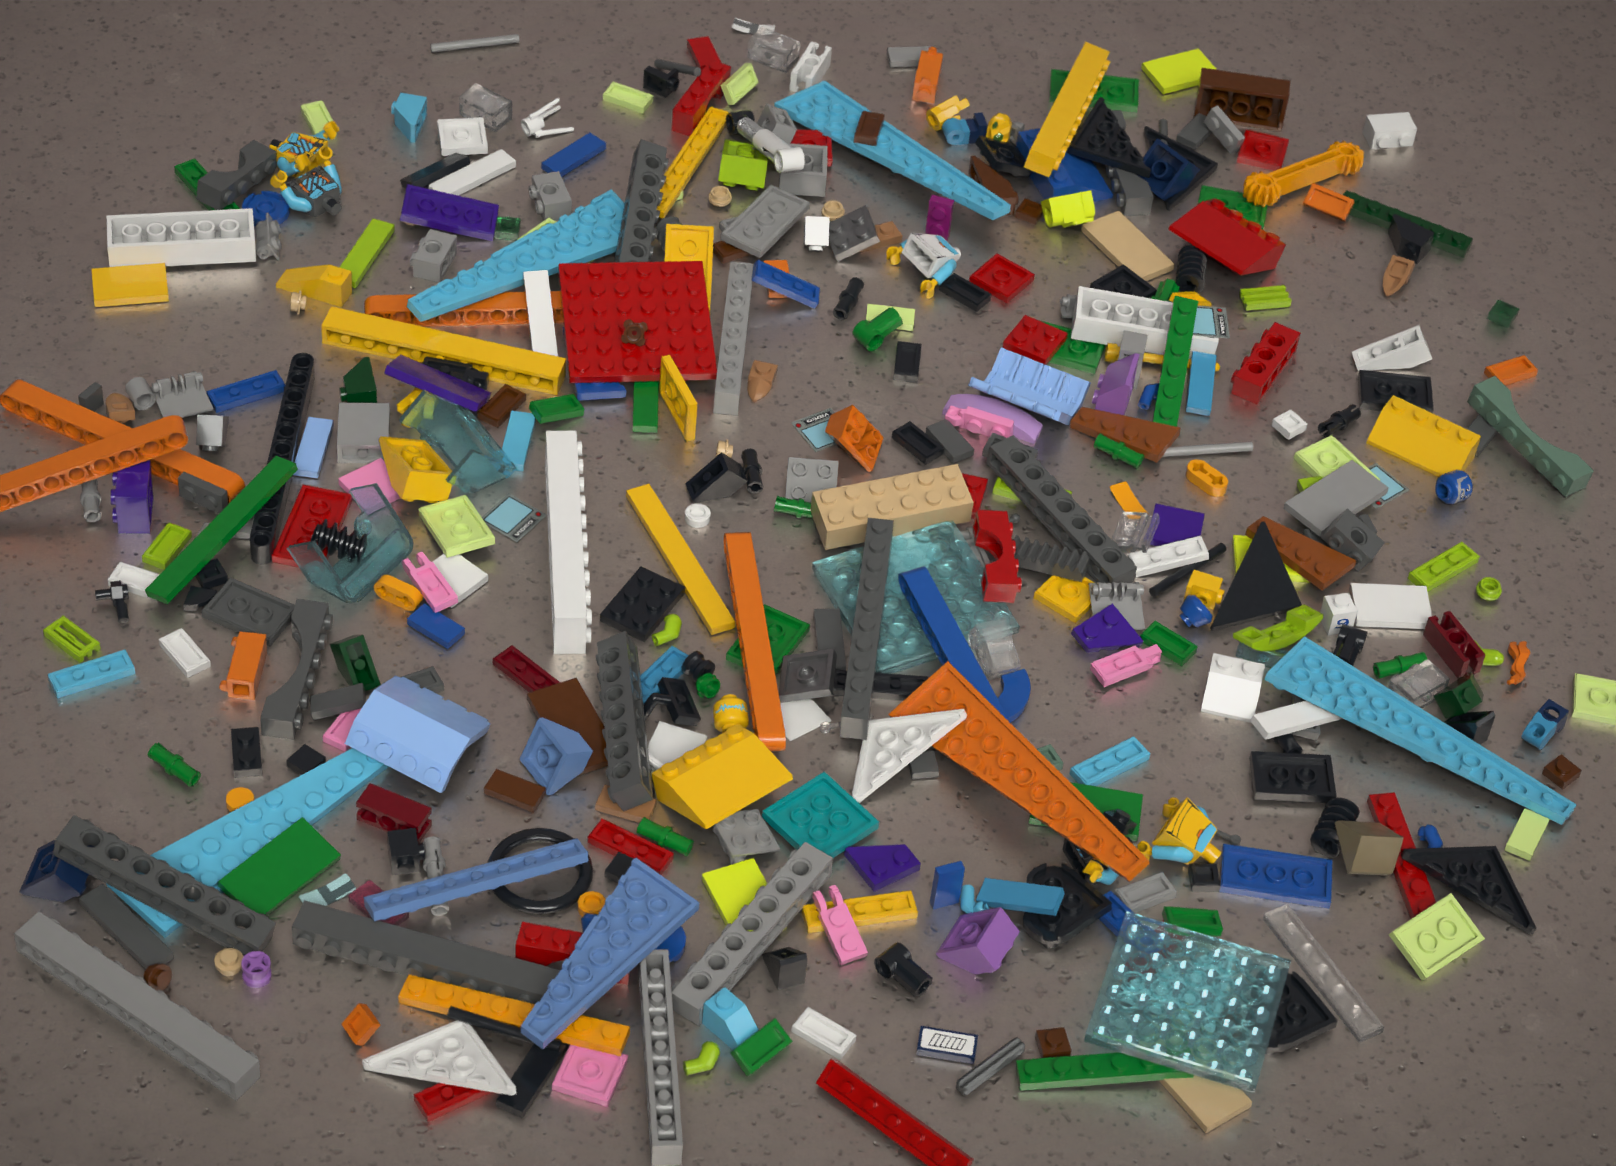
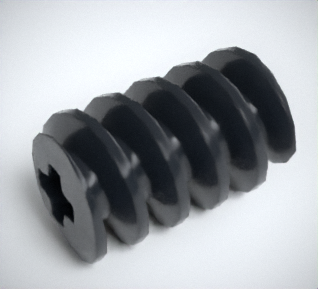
[1175,245,1207,293]
[309,519,367,566]
[1310,798,1360,857]

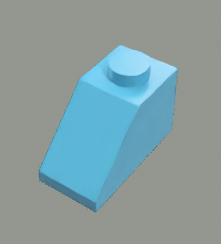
[391,92,427,143]
[702,987,759,1050]

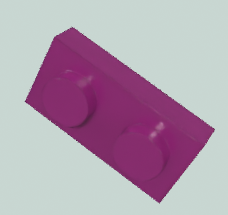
[925,195,954,241]

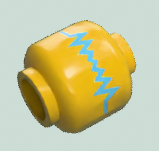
[713,694,749,733]

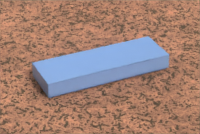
[293,417,334,478]

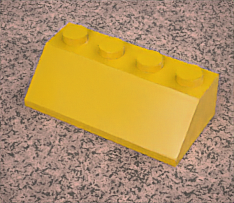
[1366,395,1481,477]

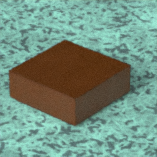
[1015,198,1043,225]

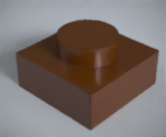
[1542,754,1582,790]
[1035,1027,1072,1058]

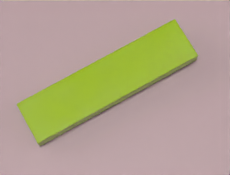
[340,218,395,289]

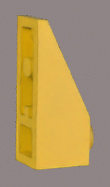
[276,264,352,307]

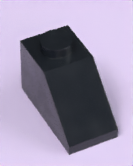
[1388,214,1435,264]
[685,452,748,503]

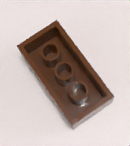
[1193,68,1290,132]

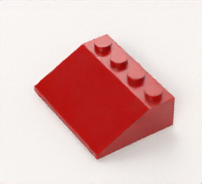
[1168,198,1286,275]

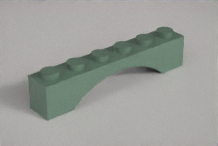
[1467,376,1594,497]

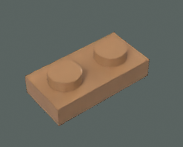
[859,221,902,253]

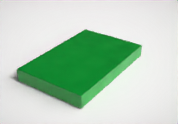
[1198,185,1268,230]
[1039,320,1106,374]
[726,604,810,676]

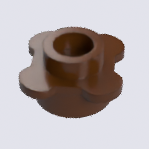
[621,319,648,346]

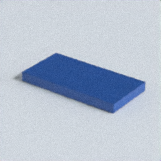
[1219,844,1332,909]

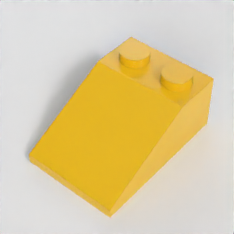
[379,436,455,503]

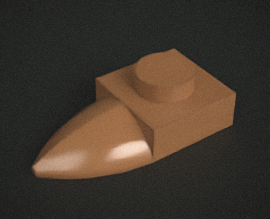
[1383,255,1415,297]
[747,360,778,402]
[106,393,135,423]

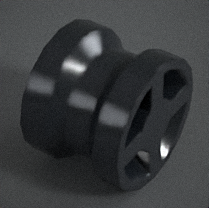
[682,651,715,683]

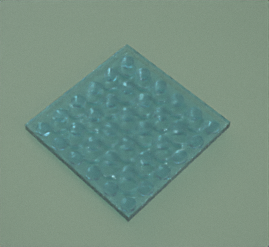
[812,520,1020,674]
[1084,911,1291,1093]

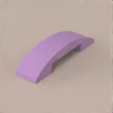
[942,394,1043,444]

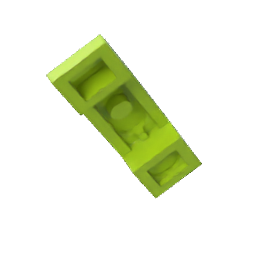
[1233,604,1323,651]

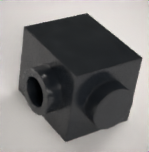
[387,828,425,875]

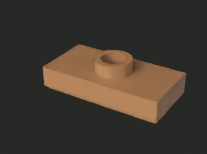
[595,785,657,823]

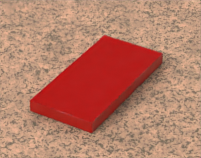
[272,485,352,572]

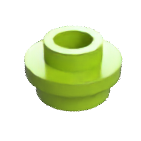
[1476,577,1502,601]

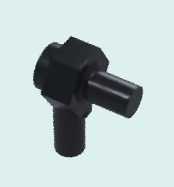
[95,580,129,623]

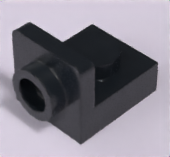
[643,66,680,98]

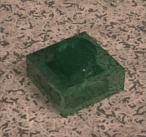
[495,216,521,241]
[1487,299,1519,328]

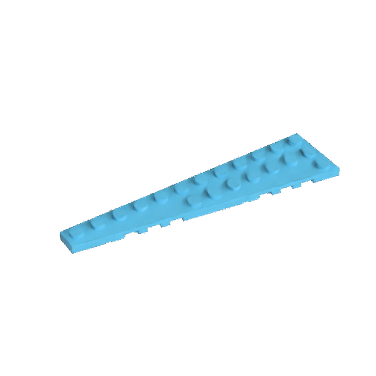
[774,80,1011,220]
[407,189,625,322]
[1264,636,1577,825]
[106,748,389,938]

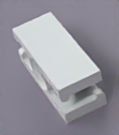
[790,41,832,92]

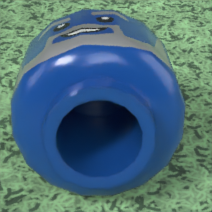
[1435,469,1473,505]

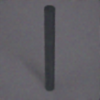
[1149,543,1226,597]
[447,1006,562,1052]

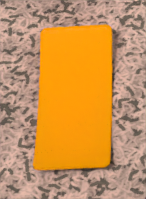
[1110,481,1149,519]

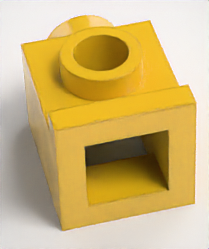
[1183,570,1225,610]

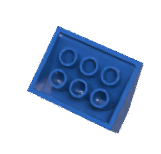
[1016,128,1114,202]

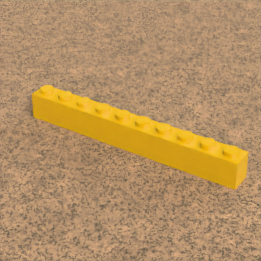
[1024,42,1111,177]
[321,306,566,396]

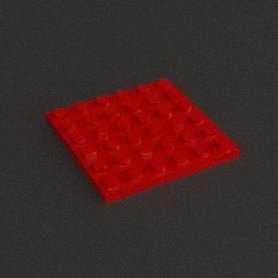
[558,261,717,383]

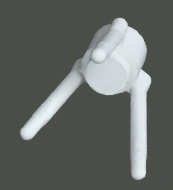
[521,98,574,138]

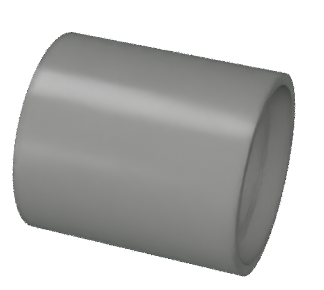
[125,377,156,410]

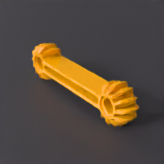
[1243,140,1364,208]

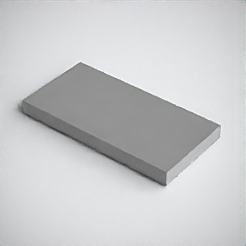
[720,185,810,258]
[1283,460,1389,537]

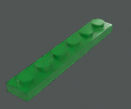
[1152,296,1198,427]
[1016,1047,1194,1091]

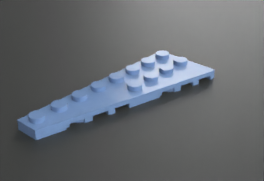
[521,858,699,1049]

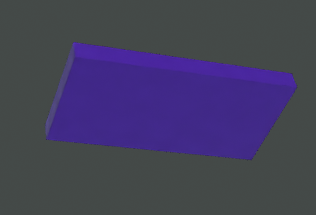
[400,184,499,242]
[384,355,491,412]

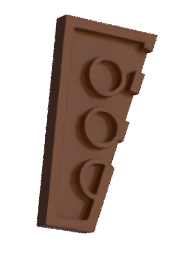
[1070,407,1180,463]
[1245,516,1357,591]

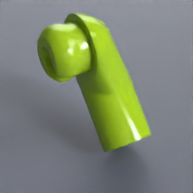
[652,614,682,646]
[1474,640,1504,666]
[683,1041,720,1076]

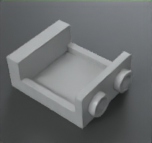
[337,403,390,463]

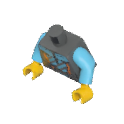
[270,147,342,217]

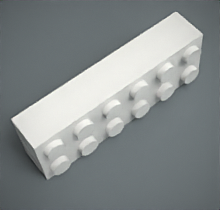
[106,208,256,267]
[1071,286,1219,359]

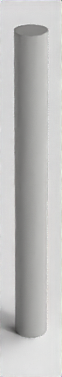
[430,34,519,53]
[1162,441,1253,457]

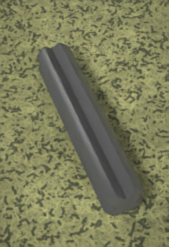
[956,1037,1025,1095]

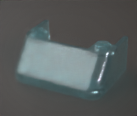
[399,390,517,493]
[287,483,413,603]

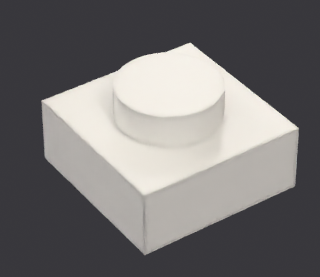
[1272,410,1307,440]

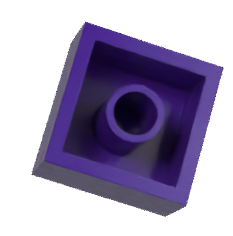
[111,460,154,534]

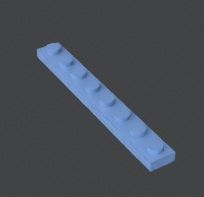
[364,838,589,921]

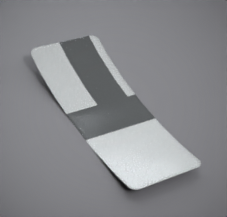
[732,18,775,36]

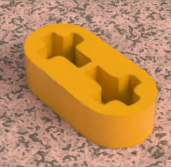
[1185,459,1228,497]
[374,574,423,611]

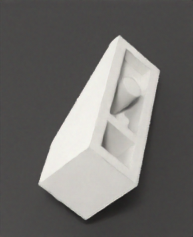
[1352,325,1432,371]

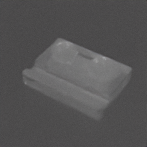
[1111,511,1160,553]

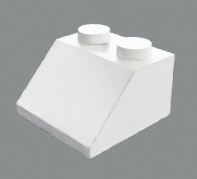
[1200,653,1265,723]

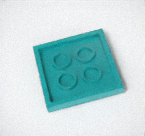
[762,772,879,858]

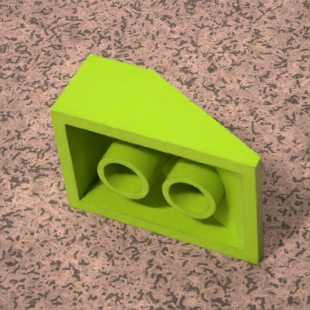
[718,139,768,190]

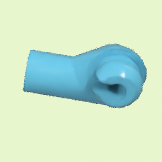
[960,885,989,914]

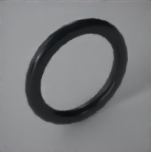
[487,828,593,915]

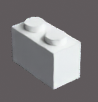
[1362,112,1417,149]

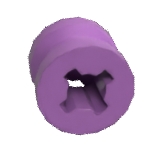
[241,951,271,988]

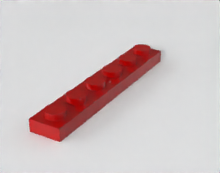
[1367,792,1437,919]
[816,1058,974,1166]

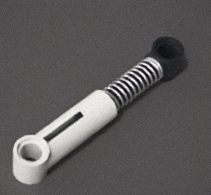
[726,110,805,173]

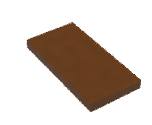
[527,678,608,776]

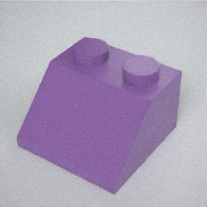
[1092,353,1140,415]
[936,907,1020,975]

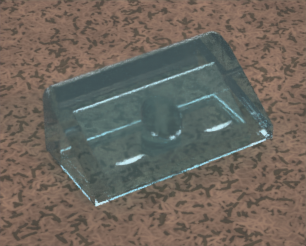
[1236,642,1288,668]

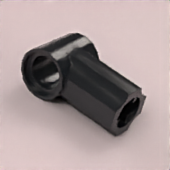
[1333,624,1368,666]
[874,942,933,997]

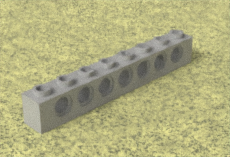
[713,261,754,416]
[671,842,833,1026]
[638,949,683,1166]

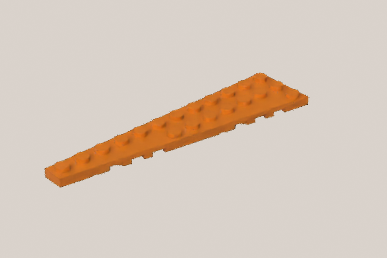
[888,661,1150,882]

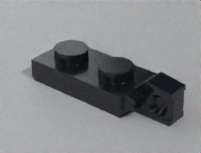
[422,356,489,390]

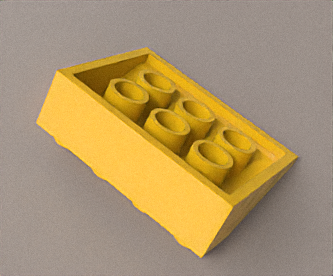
[651,725,793,829]

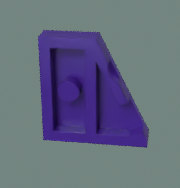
[1071,603,1144,653]
[844,844,921,892]

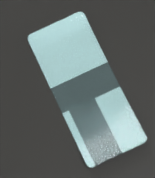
[299,874,356,906]

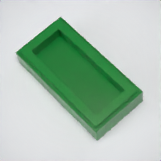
[529,394,585,424]
[1140,621,1198,666]
[1162,906,1223,936]
[730,1018,792,1076]

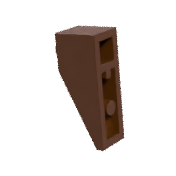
[968,156,1018,216]

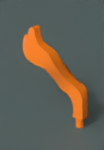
[1507,641,1530,685]

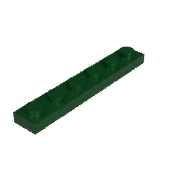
[1343,190,1473,258]

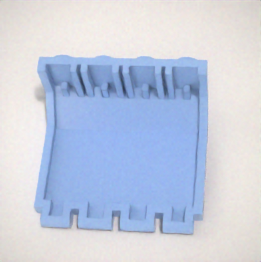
[968,347,1091,426]
[345,676,491,793]

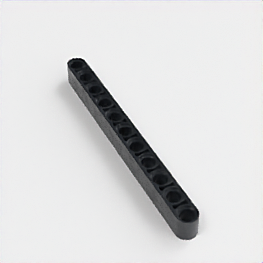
[250,353,315,564]

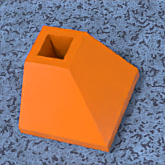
[825,405,884,472]

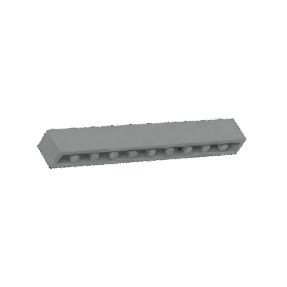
[14,912,260,1101]

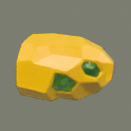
[986,113,1012,143]

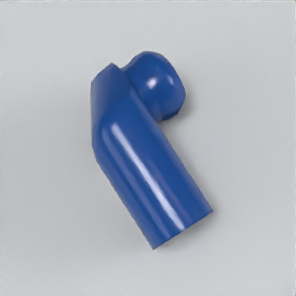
[1138,383,1159,410]
[1418,824,1443,848]

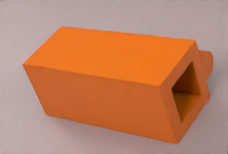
[912,47,943,104]
[219,631,267,700]

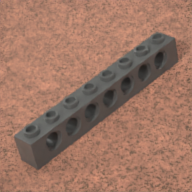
[614,139,669,262]
[986,435,1137,583]
[595,631,653,812]
[53,815,276,957]

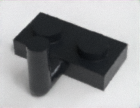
[643,677,701,726]

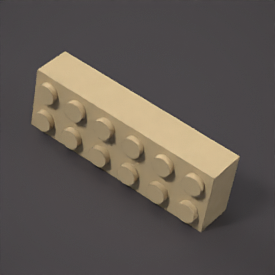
[810,464,974,550]

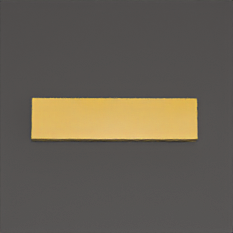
[801,890,918,933]

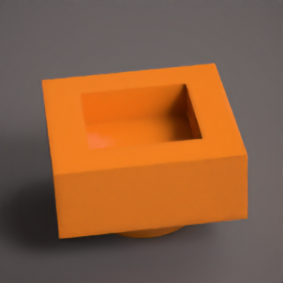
[341,1003,381,1046]

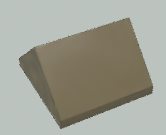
[1335,820,1404,876]

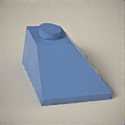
[519,718,593,795]

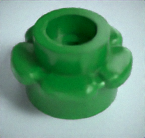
[696,673,720,698]

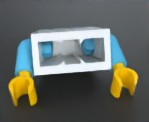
[886,233,961,299]

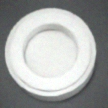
[685,503,711,528]

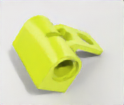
[1041,191,1095,228]

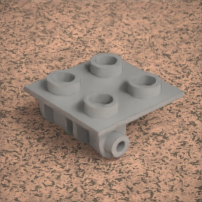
[150,371,214,418]
[785,457,839,503]
[1088,582,1145,630]
[712,809,781,864]

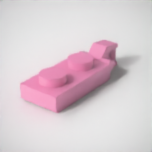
[945,405,1014,438]
[1090,644,1162,687]

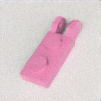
[402,552,458,613]
[812,885,868,965]

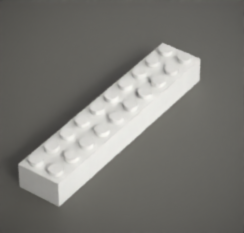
[545,431,592,654]

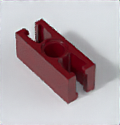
[1423,611,1485,679]
[356,783,432,843]

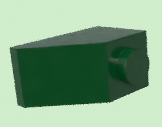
[339,357,377,403]
[330,635,381,691]
[1434,671,1484,719]

